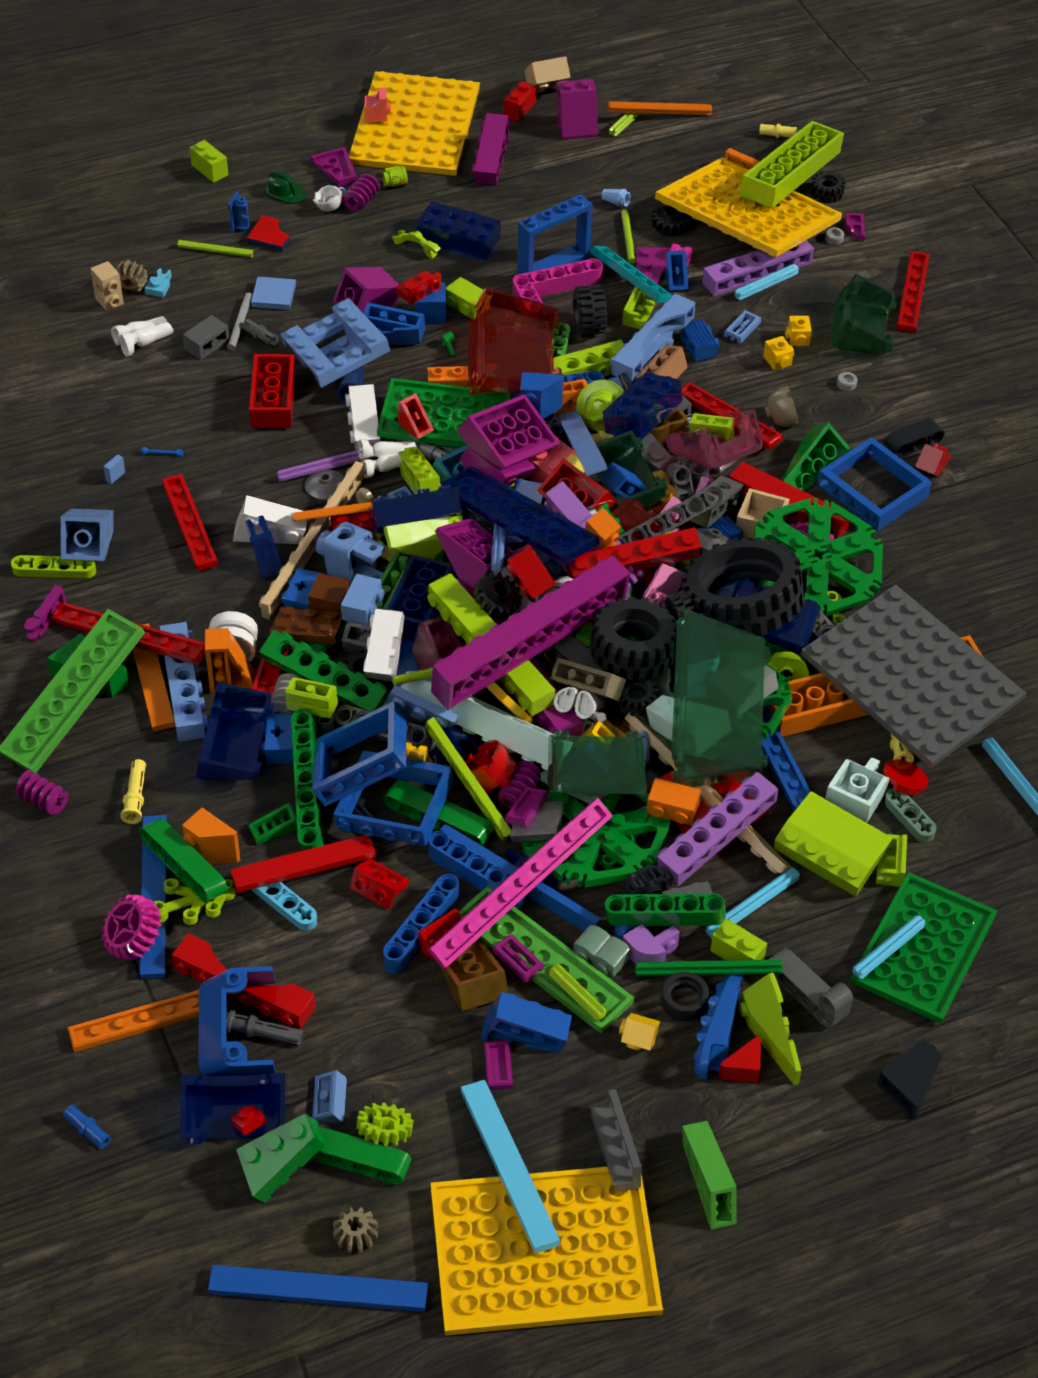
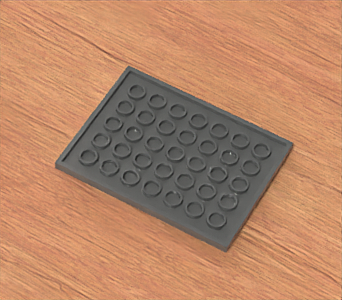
[801,585,1026,768]

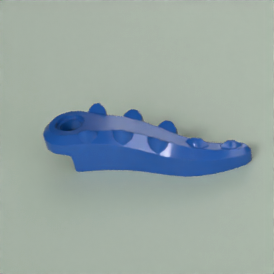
[693,975,743,1080]

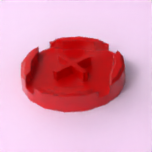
[882,759,928,795]

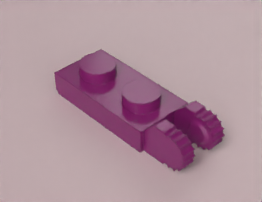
[24,585,66,642]

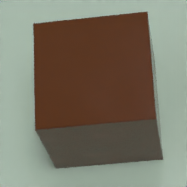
[308,573,350,612]

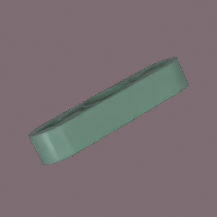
[884,788,936,843]

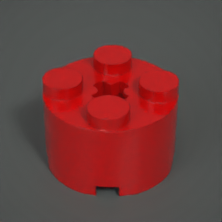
[464,740,518,794]

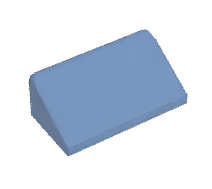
[312,1070,347,1123]

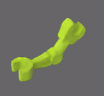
[392,230,440,259]

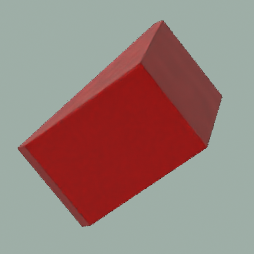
[398,393,434,439]
[718,1036,761,1083]

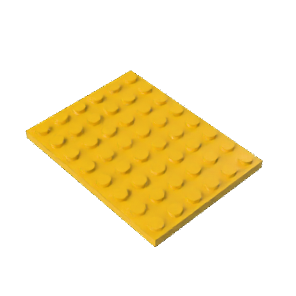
[349,71,480,176]
[655,157,842,257]
[431,1167,663,1336]

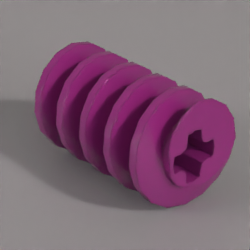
[342,174,380,213]
[498,761,541,809]
[16,770,69,815]

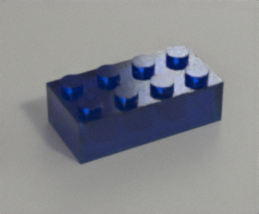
[416,201,501,261]
[603,372,683,441]
[368,485,462,534]
[387,555,453,643]

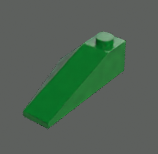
[782,422,852,491]

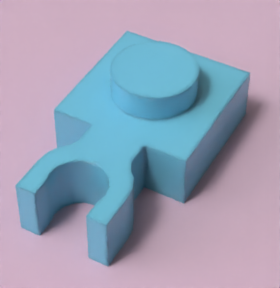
[145,268,172,298]

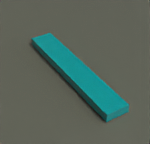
[590,246,673,303]

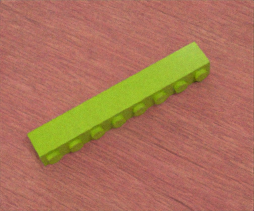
[427,573,555,716]

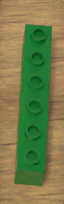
[259,630,389,712]

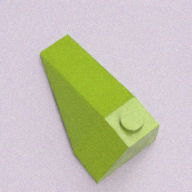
[383,515,463,561]
[738,973,801,1085]

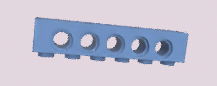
[160,622,209,742]

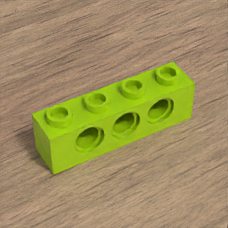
[548,340,624,376]
[398,447,442,505]

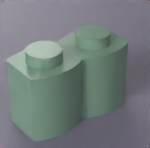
[573,924,631,978]

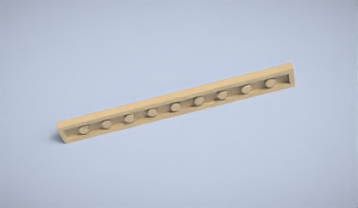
[259,461,364,620]
[624,712,792,874]

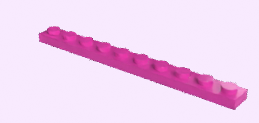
[427,798,612,969]

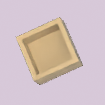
[525,56,571,93]
[736,488,790,542]

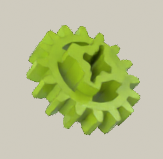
[356,1103,414,1146]

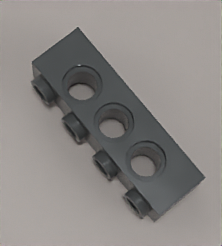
[688,476,744,528]

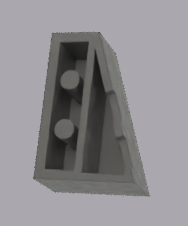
[609,417,672,479]

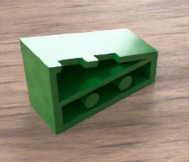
[47,633,129,698]
[236,1114,326,1203]

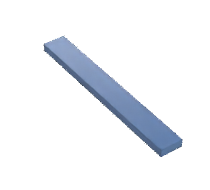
[557,409,607,476]

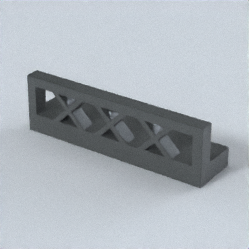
[590,1089,641,1192]

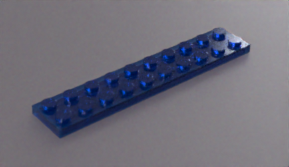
[440,466,600,564]

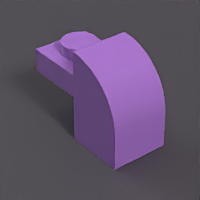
[622,924,680,964]

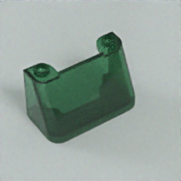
[832,273,896,354]
[595,430,668,521]
[547,730,646,795]

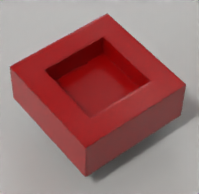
[230,1105,267,1136]

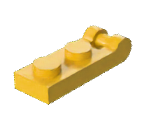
[406,742,433,763]

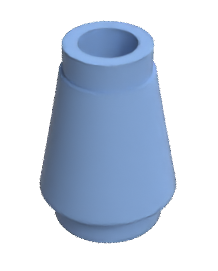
[601,189,631,208]

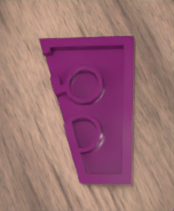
[310,147,357,187]
[636,247,671,285]

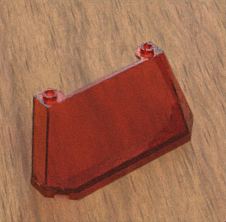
[469,285,564,396]

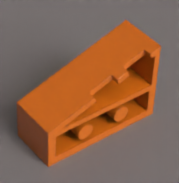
[205,628,256,694]

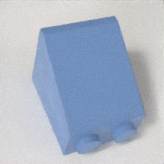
[61,509,113,561]

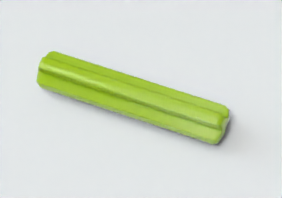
[609,113,641,137]
[549,964,606,1021]

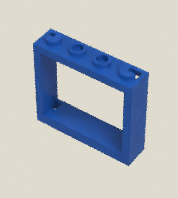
[517,194,593,275]
[817,437,932,531]
[312,701,407,806]
[334,750,454,846]

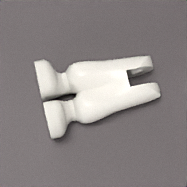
[111,316,174,357]
[358,439,417,478]
[554,687,606,719]

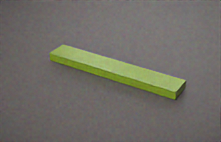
[425,717,511,841]

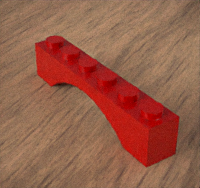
[172,933,316,1029]

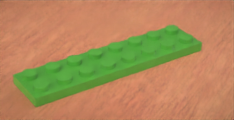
[0,609,145,774]
[460,886,634,1034]

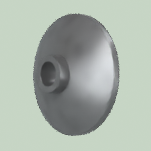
[305,469,344,501]
[696,528,729,550]

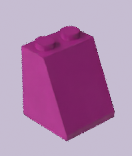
[556,79,598,140]
[333,267,399,313]
[460,447,535,500]

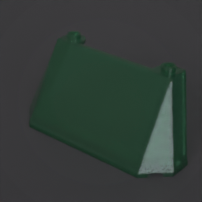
[672,609,771,787]

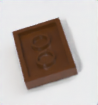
[270,607,345,645]

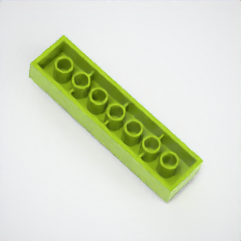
[739,121,844,208]

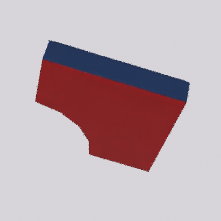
[247,215,290,252]

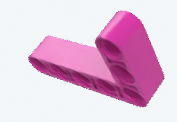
[512,259,603,320]

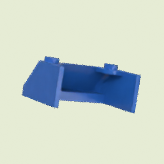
[199,966,276,1079]

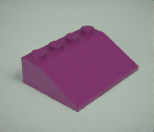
[457,394,560,469]
[435,518,515,589]

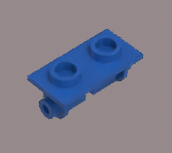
[228,192,250,233]

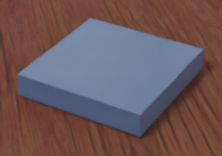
[251,277,296,310]

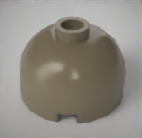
[765,386,800,428]

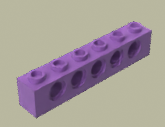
[702,240,814,296]
[657,772,778,887]

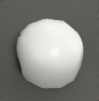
[313,185,342,212]

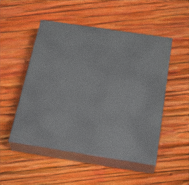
[510,801,564,842]

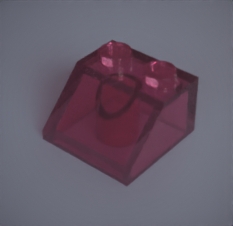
[412,616,462,670]

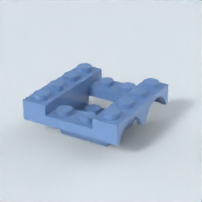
[280,298,390,388]

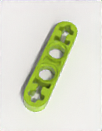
[11,555,96,579]

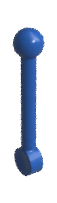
[140,447,184,458]

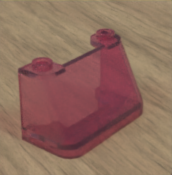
[665,408,763,469]

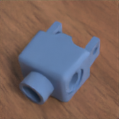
[316,522,386,586]

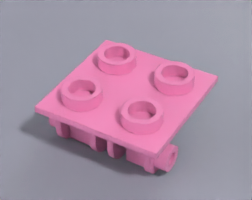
[641,563,685,608]

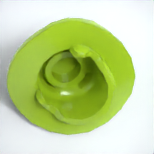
[576,379,628,432]

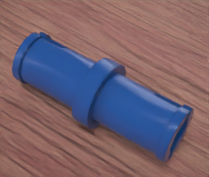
[63,1105,111,1149]

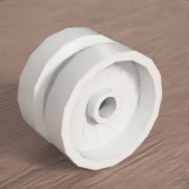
[209,611,258,662]

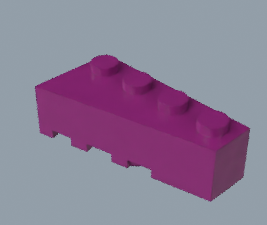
[471,113,509,185]

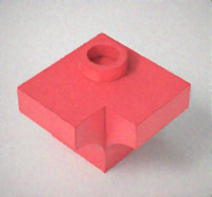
[365,88,391,122]

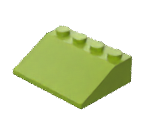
[774,791,893,897]

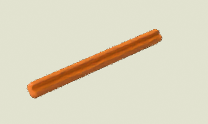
[608,101,712,115]

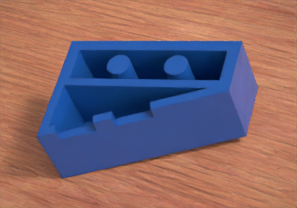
[363,303,425,346]
[480,992,572,1053]

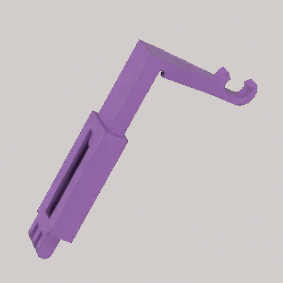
[544,481,644,589]

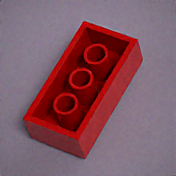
[249,354,296,428]
[506,543,556,599]

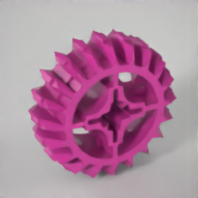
[101,894,162,961]

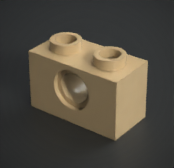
[91,261,124,311]

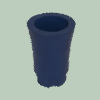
[336,366,365,405]

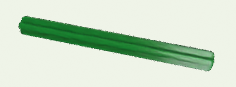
[635,960,783,977]

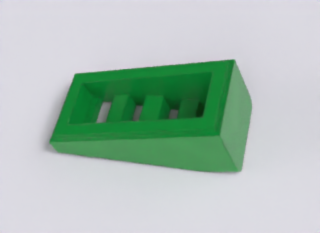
[248,803,297,845]

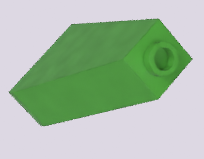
[682,1121,736,1230]

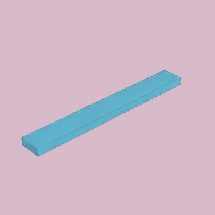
[461,1080,560,1254]

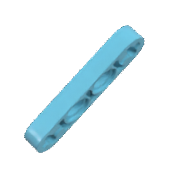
[251,882,317,931]

